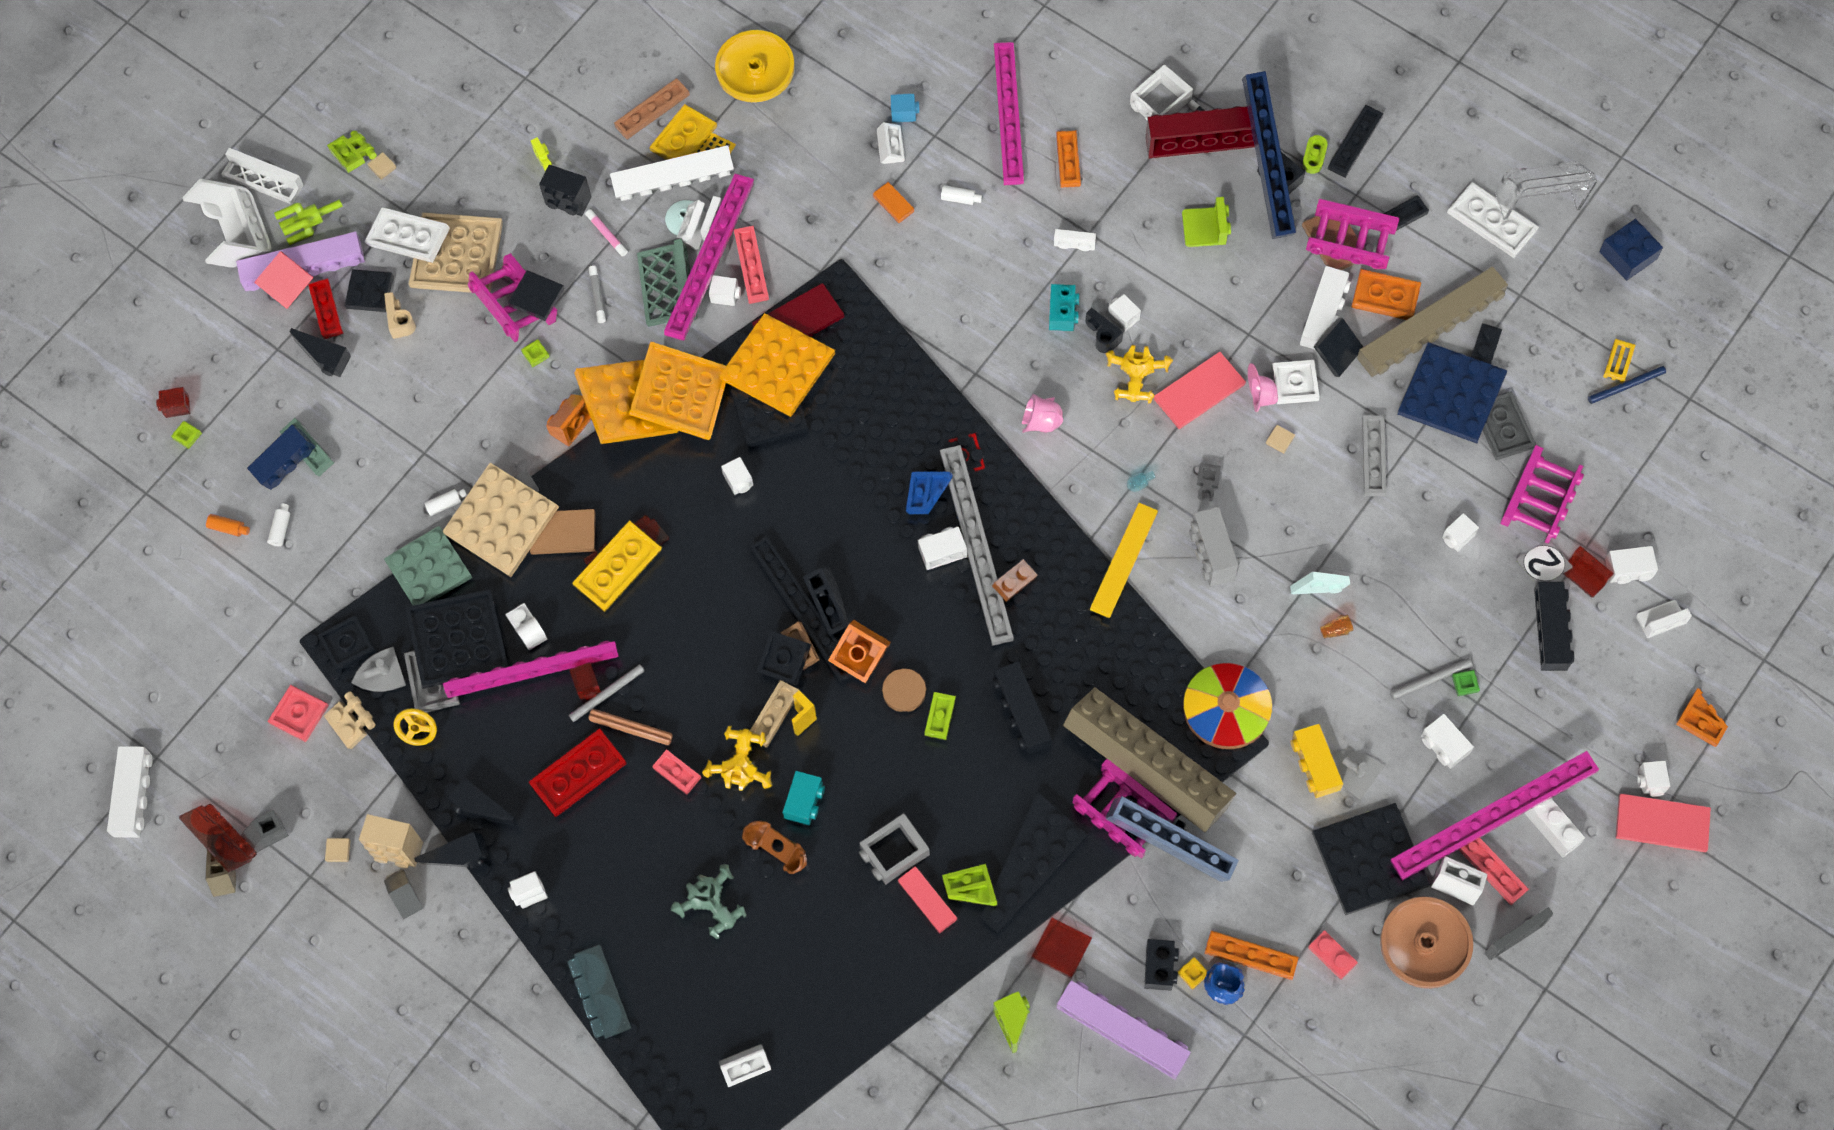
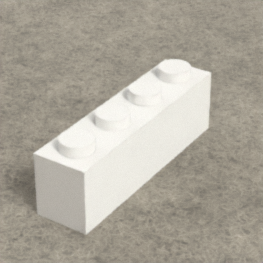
[1300,266,1351,350]
[107,747,153,838]

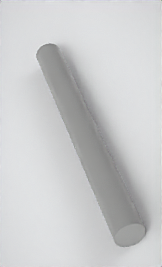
[1390,658,1472,700]
[569,664,644,722]

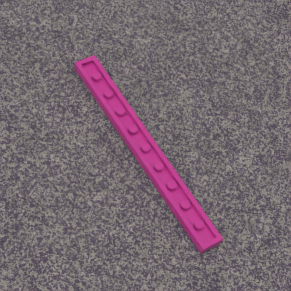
[664,174,754,341]
[1391,751,1599,880]

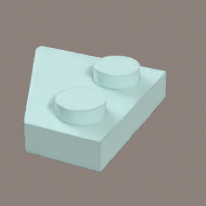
[1290,572,1350,594]

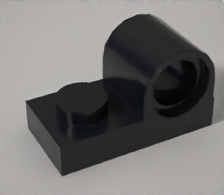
[1085,307,1123,353]

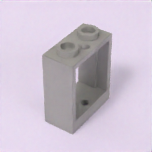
[859,814,930,885]

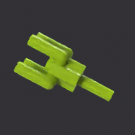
[274,199,343,246]

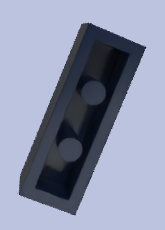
[247,424,316,490]

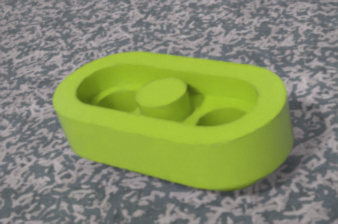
[1302,135,1328,174]

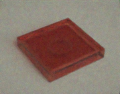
[1031,918,1092,979]

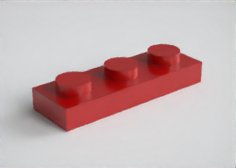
[308,278,344,340]

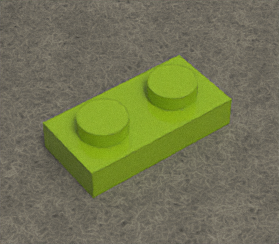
[925,692,956,740]

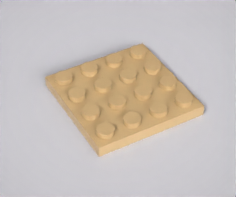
[409,213,503,293]
[443,463,559,577]

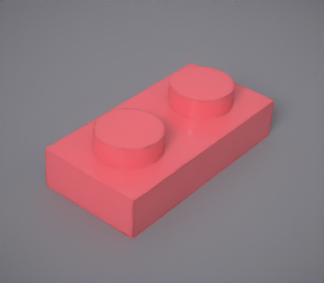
[652,750,701,795]
[1308,930,1358,980]

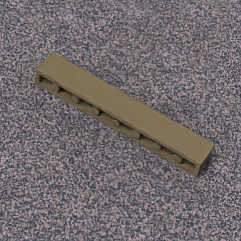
[1357,266,1508,377]

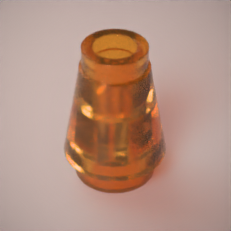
[1320,614,1354,639]

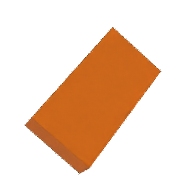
[873,182,914,223]

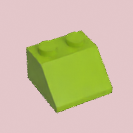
[993,991,1030,1053]

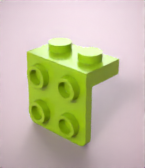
[1182,197,1231,247]

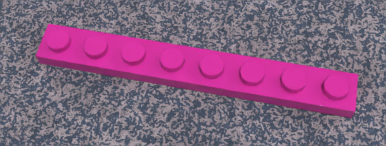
[994,42,1024,185]
[443,641,618,698]

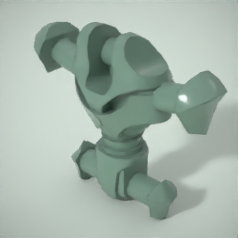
[671,864,747,939]

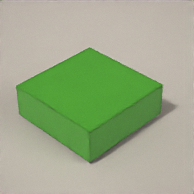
[1452,670,1480,697]

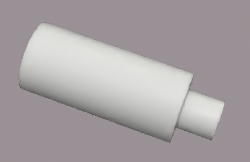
[941,185,982,205]
[424,489,467,516]
[267,503,291,546]

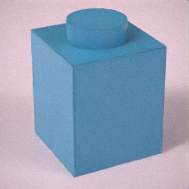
[890,94,919,123]

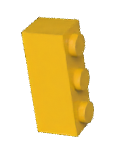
[1290,724,1343,798]

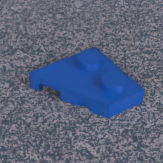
[906,472,953,514]

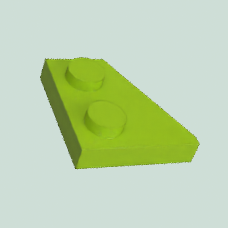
[942,864,997,906]

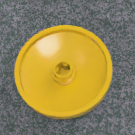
[715,30,795,102]

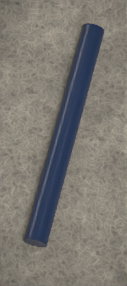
[1588,366,1666,404]

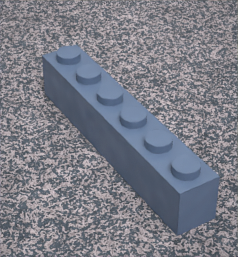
[1105,796,1239,882]

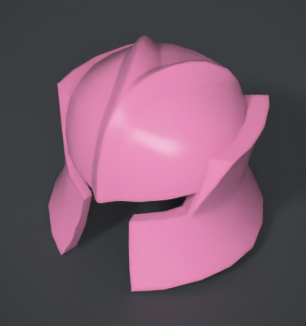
[1022,394,1063,433]

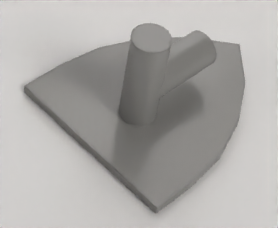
[351,647,406,692]
[1331,751,1385,800]

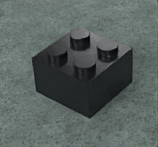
[539,165,592,217]

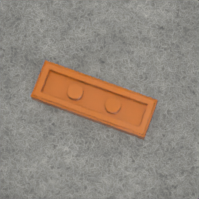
[1056,130,1081,188]

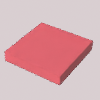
[254,251,313,309]
[267,685,329,742]

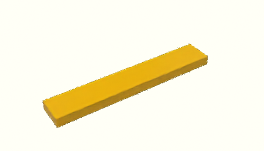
[1090,503,1158,618]

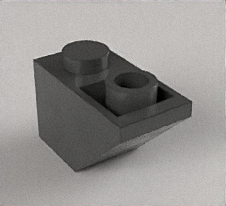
[239,810,289,857]

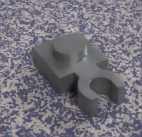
[1197,463,1221,502]

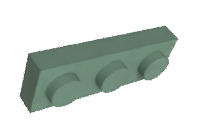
[280,418,334,477]

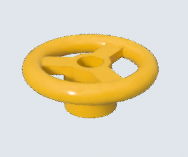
[394,709,437,746]

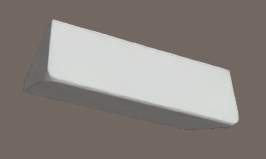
[877,122,905,164]
[719,1044,771,1087]

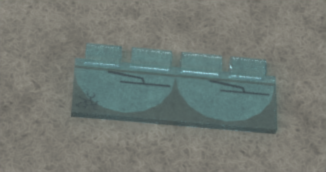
[567,945,631,1039]

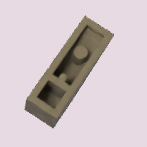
[205,827,236,897]

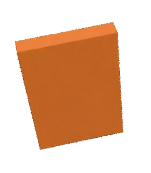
[1351,269,1421,320]

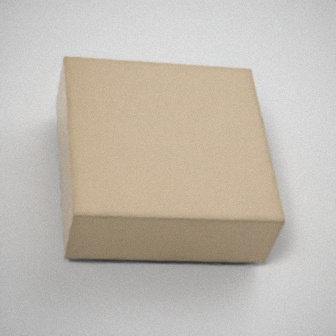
[367,152,396,180]
[1266,425,1295,454]
[325,838,351,862]

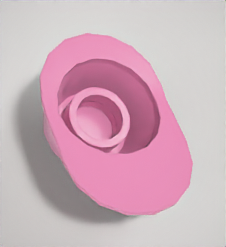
[1248,363,1278,412]

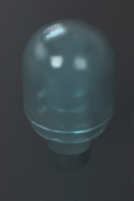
[1127,471,1156,492]

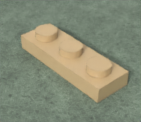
[750,680,799,747]

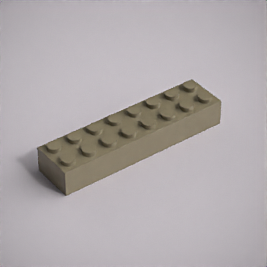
[1063,687,1237,833]

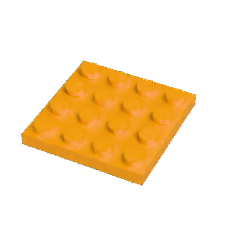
[720,313,835,417]
[629,341,726,440]
[574,360,678,444]

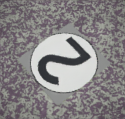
[1516,541,1573,584]

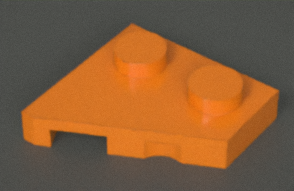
[1676,688,1728,747]

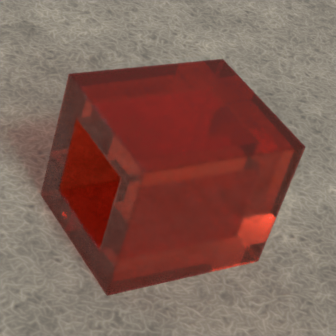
[156,387,191,418]
[569,662,601,699]

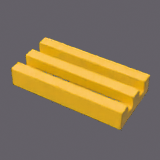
[1603,339,1636,383]

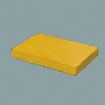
[649,104,717,160]

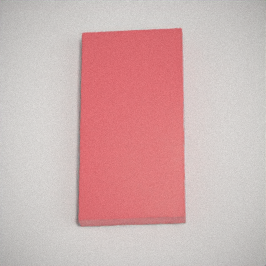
[1154,352,1246,429]
[1616,794,1711,852]

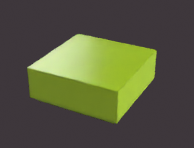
[521,339,550,368]
[171,421,202,449]

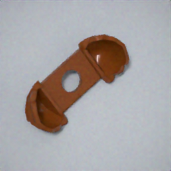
[742,821,807,874]

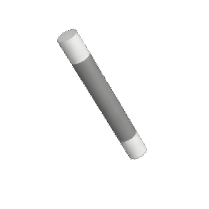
[588,266,606,323]

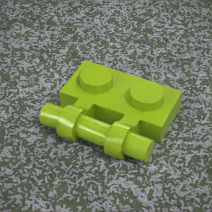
[327,130,377,173]

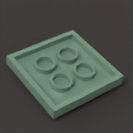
[384,526,472,606]

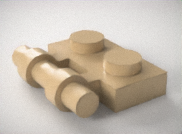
[324,692,376,749]

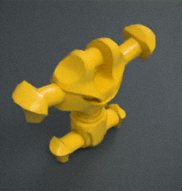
[1105,345,1173,404]
[702,726,773,791]

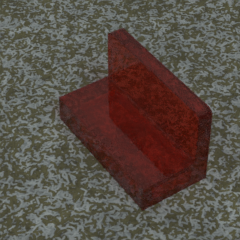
[1563,546,1614,598]

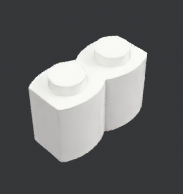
[507,871,548,909]

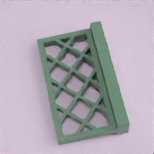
[637,238,697,327]

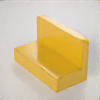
[792,690,817,736]

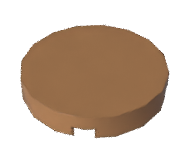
[882,669,926,712]

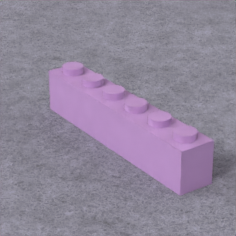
[236,232,365,291]
[1057,981,1191,1080]

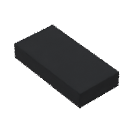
[1384,195,1429,231]

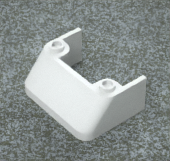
[182,178,272,268]

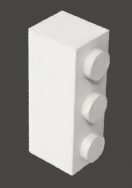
[1525,798,1585,858]

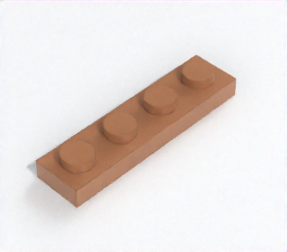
[614,78,690,140]

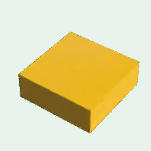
[1178,957,1207,990]

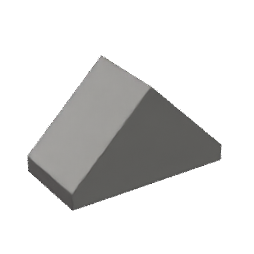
[384,870,424,919]

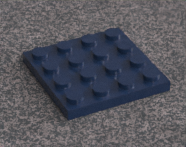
[1397,342,1508,444]

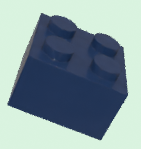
[1599,218,1663,281]

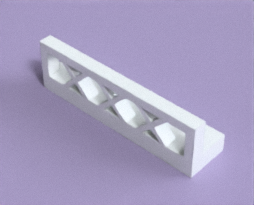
[221,148,304,205]

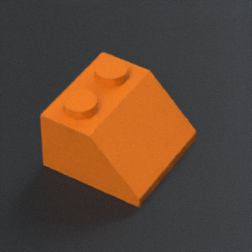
[546,394,591,447]
[828,620,891,683]

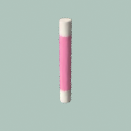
[585,209,628,257]

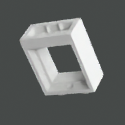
[1130,65,1193,120]

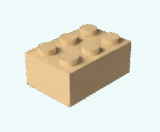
[359,814,424,869]

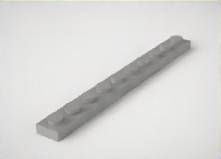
[940,445,1013,646]

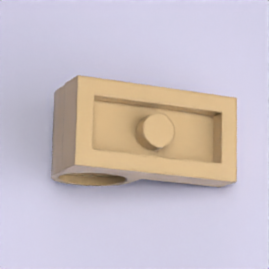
[385,292,416,339]

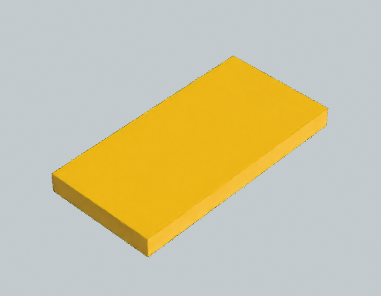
[572,521,662,612]

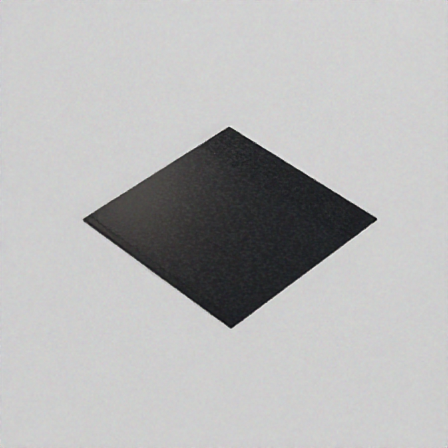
[300,259,1269,1130]

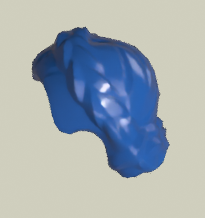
[1204,962,1245,1005]

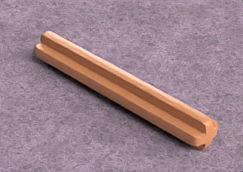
[589,709,672,745]

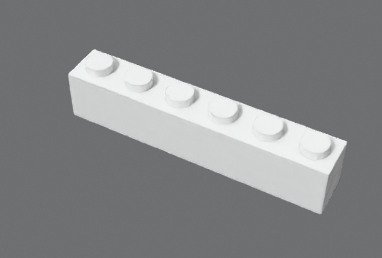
[610,146,734,201]

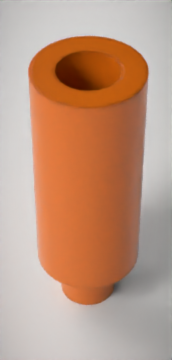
[206,514,250,537]

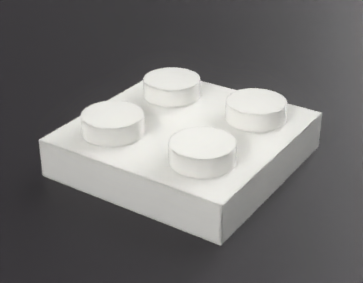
[1272,360,1320,404]

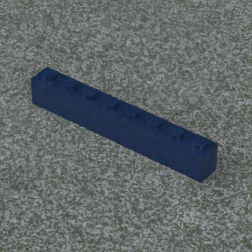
[1242,71,1296,239]

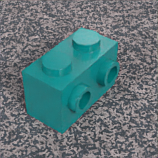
[1049,284,1079,331]
[783,771,825,825]

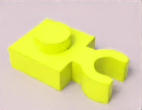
[530,137,552,171]

